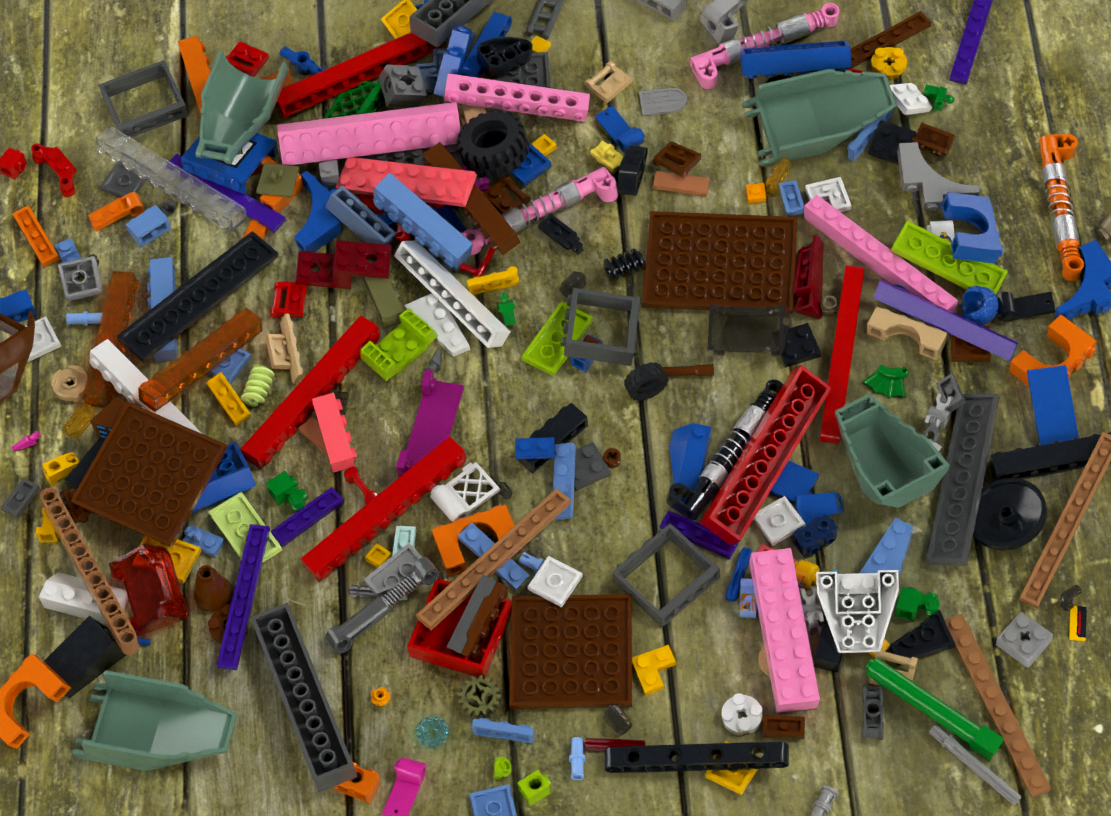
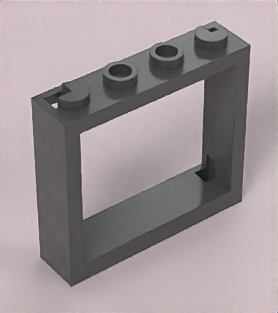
[99,60,189,141]
[561,288,640,366]
[612,524,720,627]

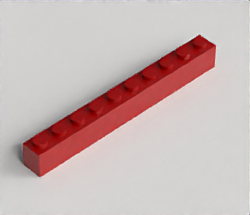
[275,32,442,118]
[241,315,380,469]
[301,436,467,582]

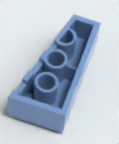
[860,517,913,577]

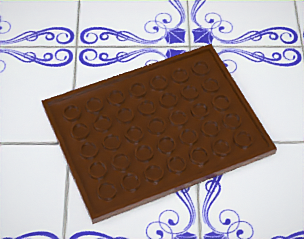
[642,211,798,314]

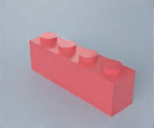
[312,393,357,473]

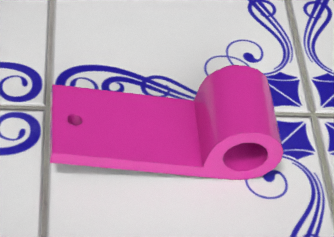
[382,757,427,816]

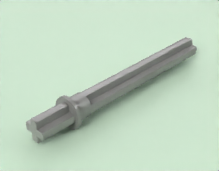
[929,724,1021,805]

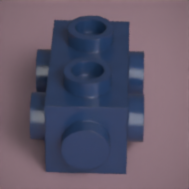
[793,514,838,558]

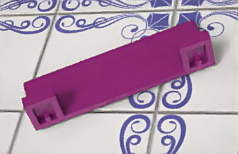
[396,369,464,478]

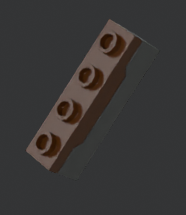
[447,575,508,660]

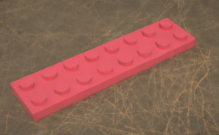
[336,157,477,207]

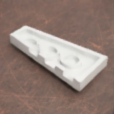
[405,293,470,357]

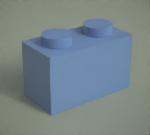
[126,205,171,248]

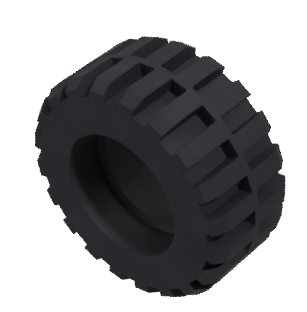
[457,110,529,179]

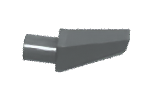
[426,348,442,372]

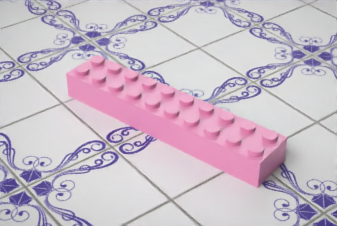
[277,102,460,165]

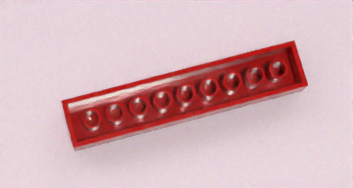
[700,365,832,545]

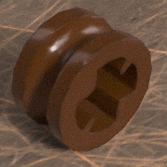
[603,448,621,468]

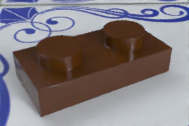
[763,715,805,739]

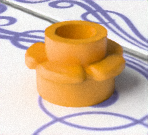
[371,687,390,707]

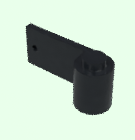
[996,292,1056,322]

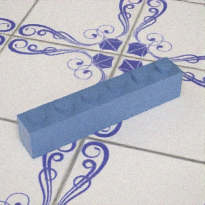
[147,257,178,362]

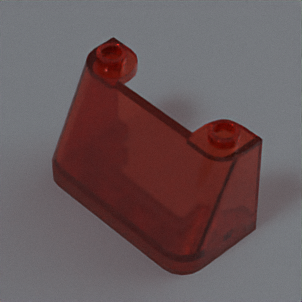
[109,544,188,637]

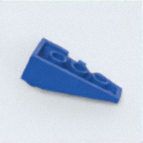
[669,423,712,503]

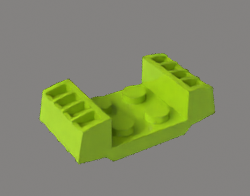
[361,308,438,381]

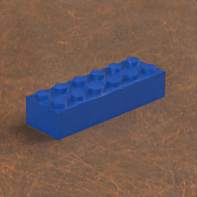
[740,40,851,79]

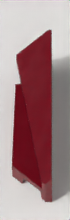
[793,234,824,319]

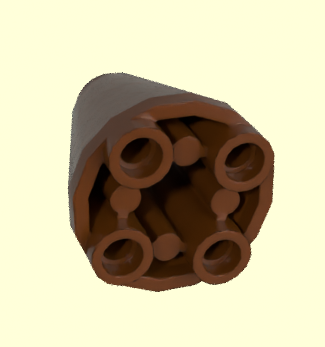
[193,565,233,612]

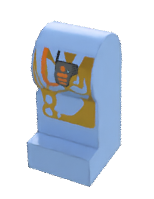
[740,578,757,618]

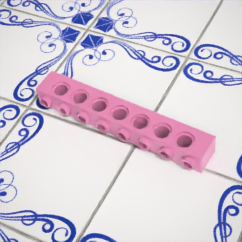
[444,74,590,122]

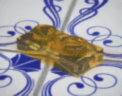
[766,157,790,197]

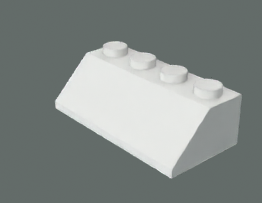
[39,572,131,624]

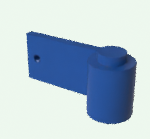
[595,106,645,153]

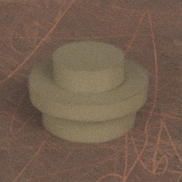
[820,296,839,314]

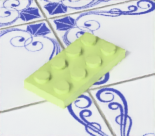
[208,492,282,563]

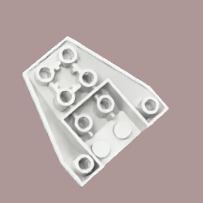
[816,570,899,653]

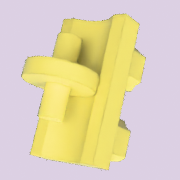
[590,140,624,174]

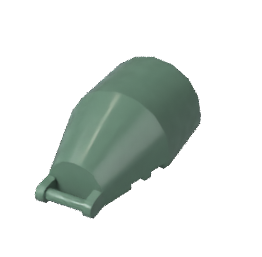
[196,50,288,164]

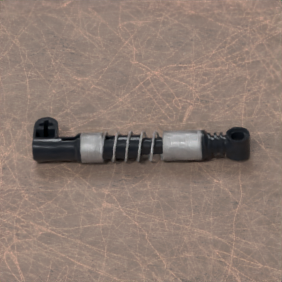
[666,379,783,520]

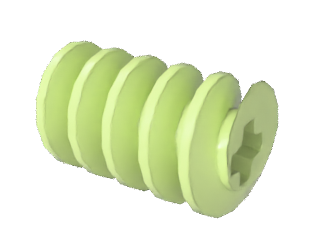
[241,364,275,407]

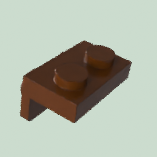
[912,122,956,157]

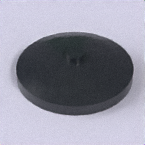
[973,478,1047,550]

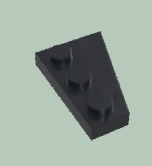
[890,610,955,666]

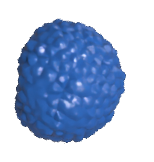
[961,286,999,326]

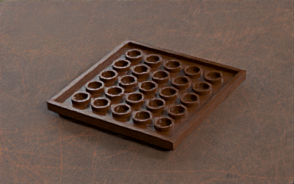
[71,401,228,548]
[509,594,632,709]

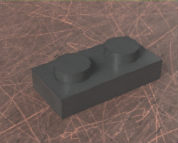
[936,373,966,412]
[1,478,41,519]

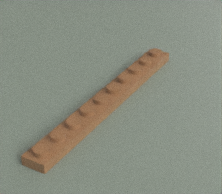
[1019,432,1111,609]
[416,488,571,630]
[945,613,1051,798]

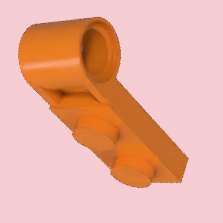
[88,192,145,232]

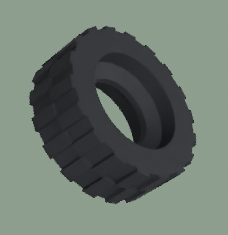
[624,362,669,401]

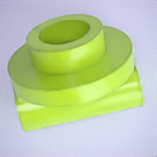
[493,756,511,780]

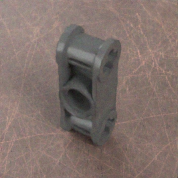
[862,684,884,740]

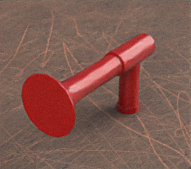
[460,245,495,278]

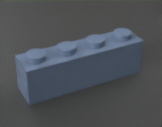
[325,185,396,245]

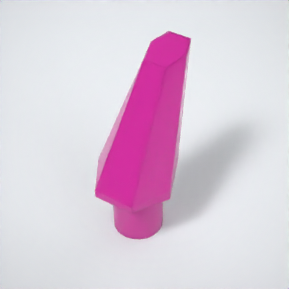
[11,431,41,451]

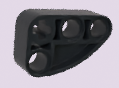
[477,37,533,78]
[618,145,648,196]

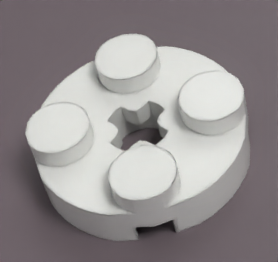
[722,693,762,736]

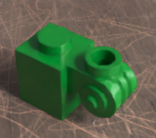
[266,471,308,511]
[895,587,940,622]

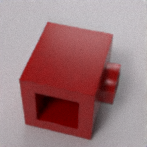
[0,148,27,180]

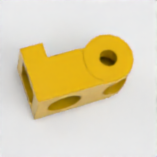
[42,452,79,487]
[35,509,59,542]

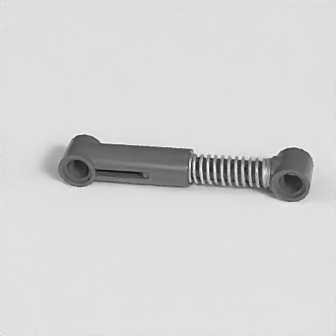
[325,557,440,654]

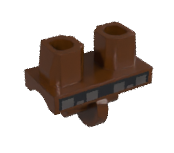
[59,488,91,524]

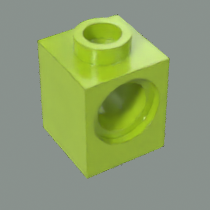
[517,770,551,806]

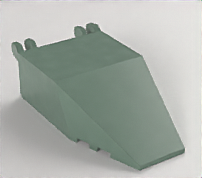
[741,69,896,167]
[72,671,237,771]

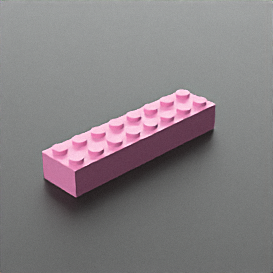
[749,548,820,713]

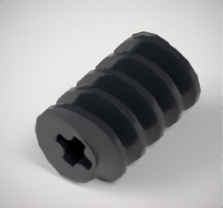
[603,248,645,281]

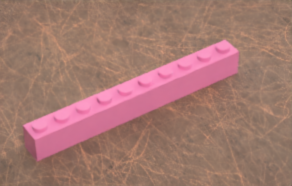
[804,195,958,314]

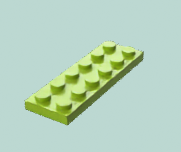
[891,221,1008,294]

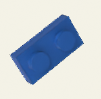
[515,437,555,459]

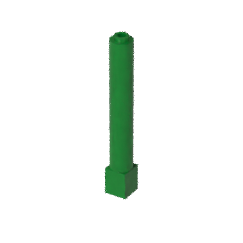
[865,658,1004,761]

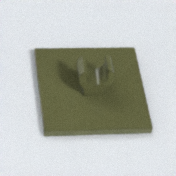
[256,163,300,197]

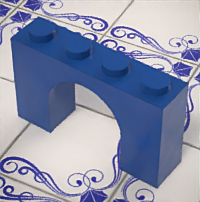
[941,192,1003,264]

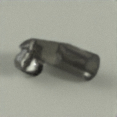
[487,481,512,499]

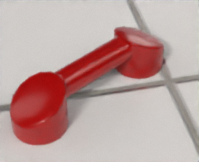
[344,467,378,504]

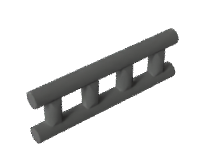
[525,0,564,39]

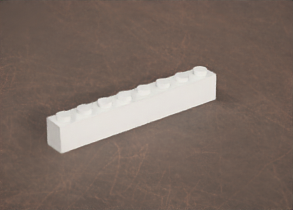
[394,240,510,348]
[89,339,202,434]

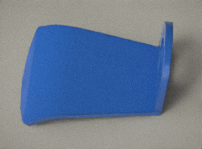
[796,492,844,525]

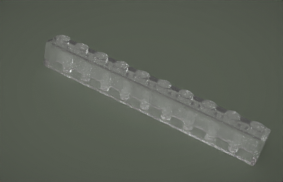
[96,125,246,233]

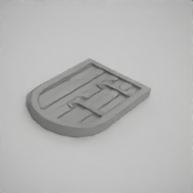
[639,88,687,116]

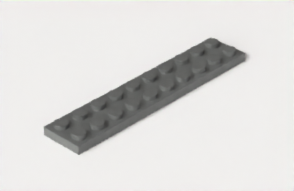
[926,394,1000,566]

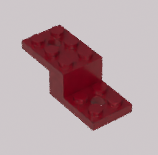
[295,240,391,289]

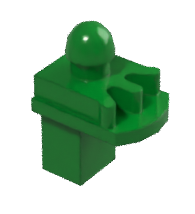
[923,84,955,111]
[496,292,516,326]

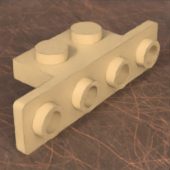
[266,314,303,384]

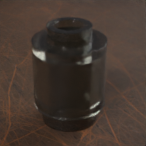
[559,271,587,298]
[603,705,633,735]

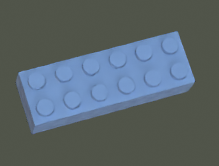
[373,172,473,271]

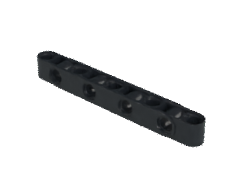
[605,742,789,773]

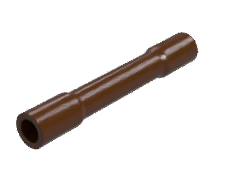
[662,364,714,376]

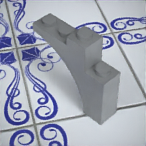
[897,142,980,211]

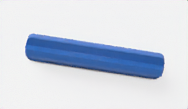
[725,547,752,602]

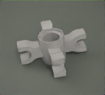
[923,392,953,441]
[800,586,824,636]

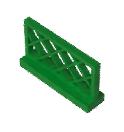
[323,80,385,119]

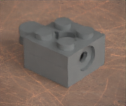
[379,65,436,107]

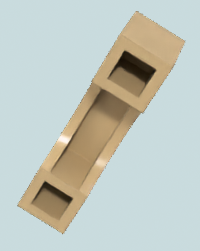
[867,306,947,361]

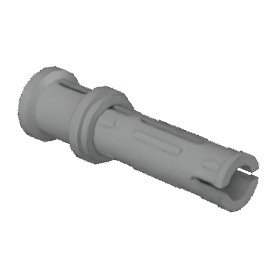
[811,785,839,816]

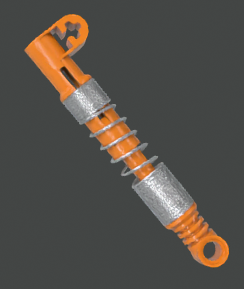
[1039,134,1084,282]

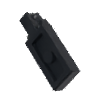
[538,214,584,255]

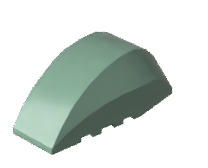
[835,394,950,508]

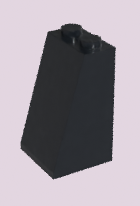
[44,615,127,698]

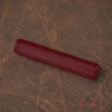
[584,738,646,751]

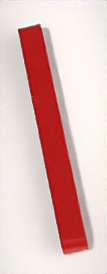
[820,265,865,444]

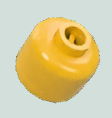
[794,560,820,589]

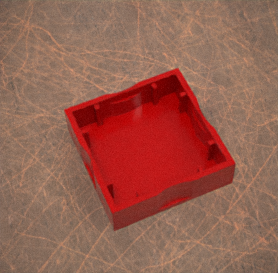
[407,578,512,679]

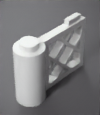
[430,462,500,523]

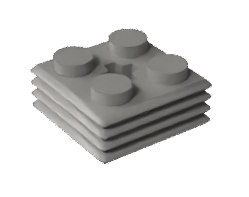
[58,256,103,301]
[996,612,1053,668]

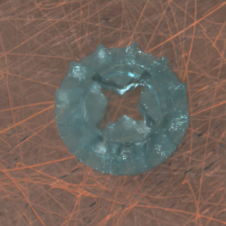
[416,716,449,748]

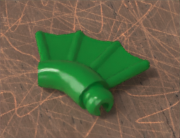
[862,365,909,398]

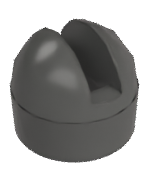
[161,199,176,215]

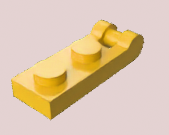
[467,266,519,295]

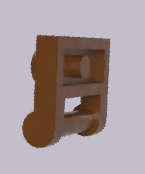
[653,141,701,178]
[483,175,531,214]

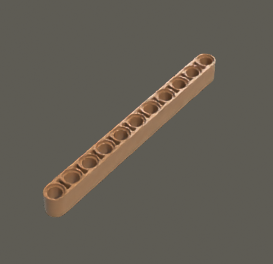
[40,488,139,655]

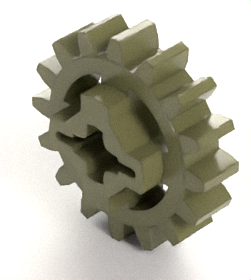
[457,675,502,719]

